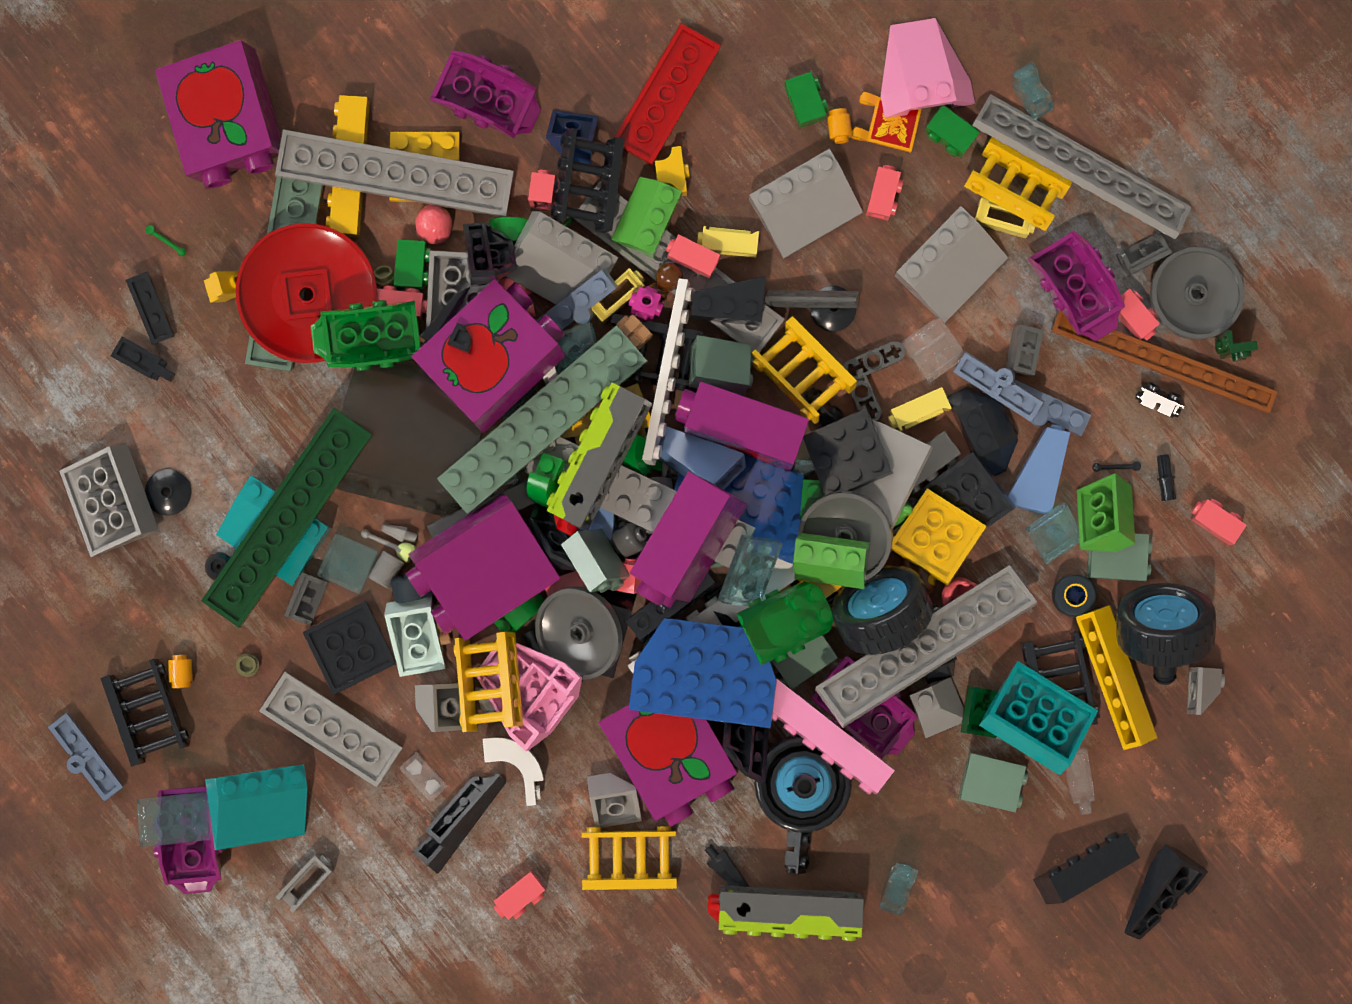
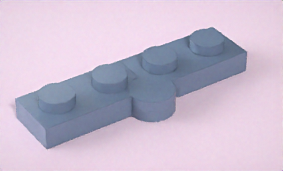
[536,268,619,330]
[954,352,1045,422]
[1014,380,1091,437]
[48,713,125,802]

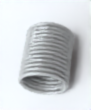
[368,551,404,589]

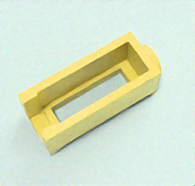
[974,197,1035,239]
[697,226,759,258]
[591,268,645,324]
[888,387,952,432]

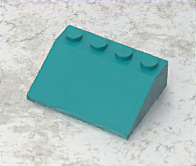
[216,476,332,586]
[979,661,1098,775]
[205,764,307,850]

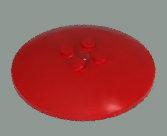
[235,223,377,363]

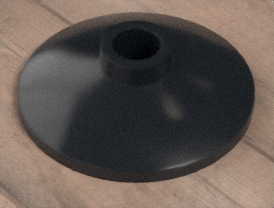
[810,286,856,332]
[145,469,191,516]

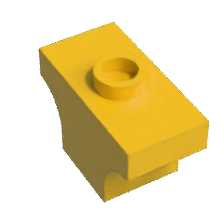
[655,146,689,196]
[204,271,239,303]

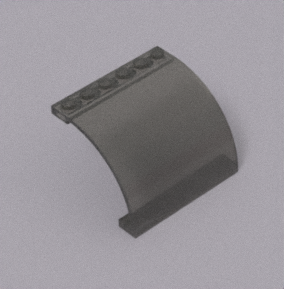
[337,359,482,517]

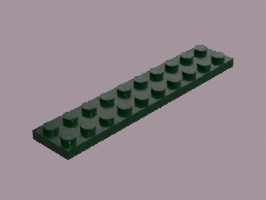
[201,408,373,628]

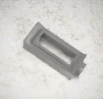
[276,854,335,913]

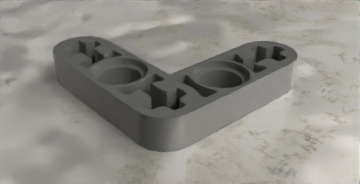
[843,341,905,421]

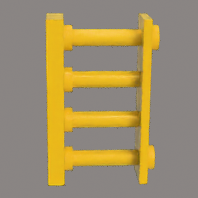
[964,137,1072,231]
[752,316,857,424]
[454,632,523,732]
[582,826,677,890]

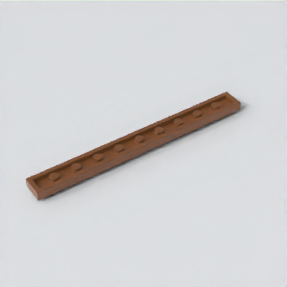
[1051,311,1278,414]

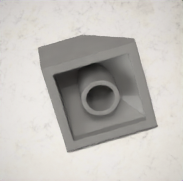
[1187,667,1225,715]
[907,677,964,738]
[415,683,462,732]
[587,773,642,828]

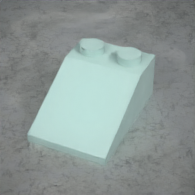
[384,595,446,677]

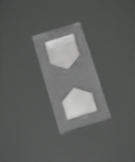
[399,752,448,803]

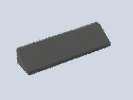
[764,290,860,308]

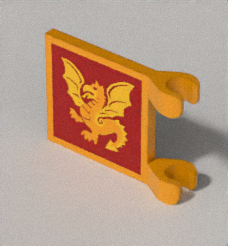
[851,92,921,153]

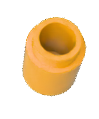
[827,108,853,144]
[168,655,193,688]

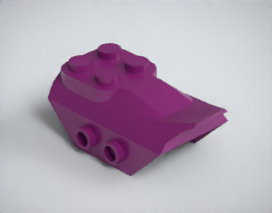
[430,50,541,138]
[1027,230,1125,341]
[811,656,918,759]
[152,786,223,894]

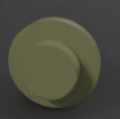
[374,266,395,287]
[236,654,260,677]

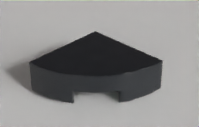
[447,322,472,354]

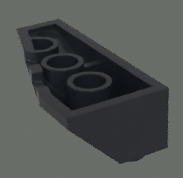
[1124,844,1208,940]

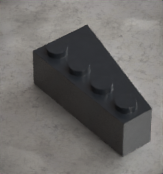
[1033,832,1140,904]

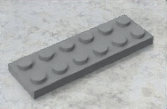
[259,672,403,787]

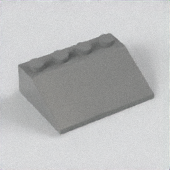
[749,149,863,259]
[894,206,1008,324]
[506,211,618,305]
[426,251,499,328]
[851,420,933,530]
[59,444,159,557]

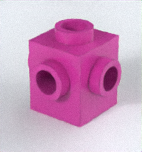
[629,286,664,322]

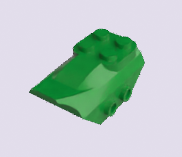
[311,300,420,371]
[736,581,834,665]

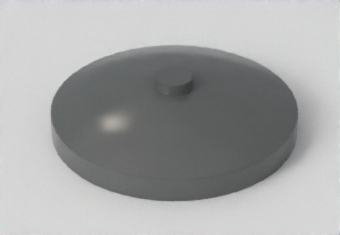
[1150,247,1244,340]
[798,491,893,580]
[535,586,623,680]

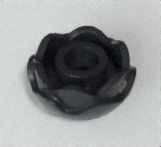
[205,552,231,581]

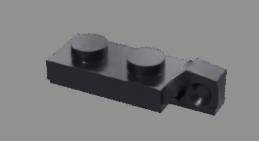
[111,336,176,382]

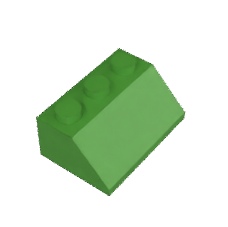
[611,177,682,259]
[1077,473,1135,552]
[793,533,870,589]

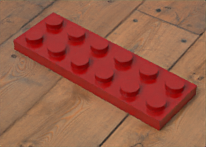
[614,23,721,166]

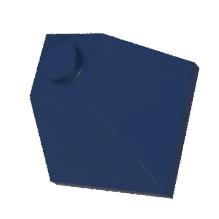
[546,110,598,164]

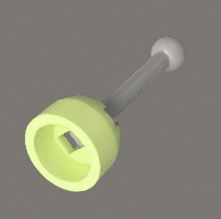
[361,529,416,563]

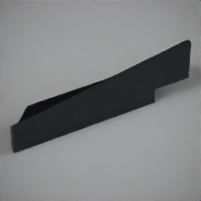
[413,773,506,874]

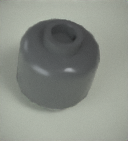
[611,523,647,557]

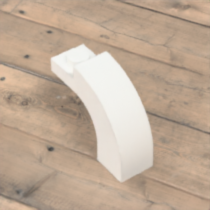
[483,737,544,806]

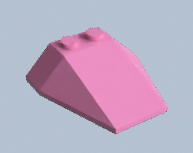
[880,18,975,118]
[477,643,582,751]

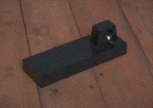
[125,271,175,345]

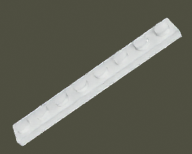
[642,278,694,465]

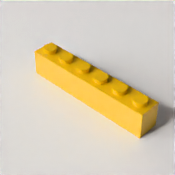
[326,95,370,238]
[1076,605,1157,750]

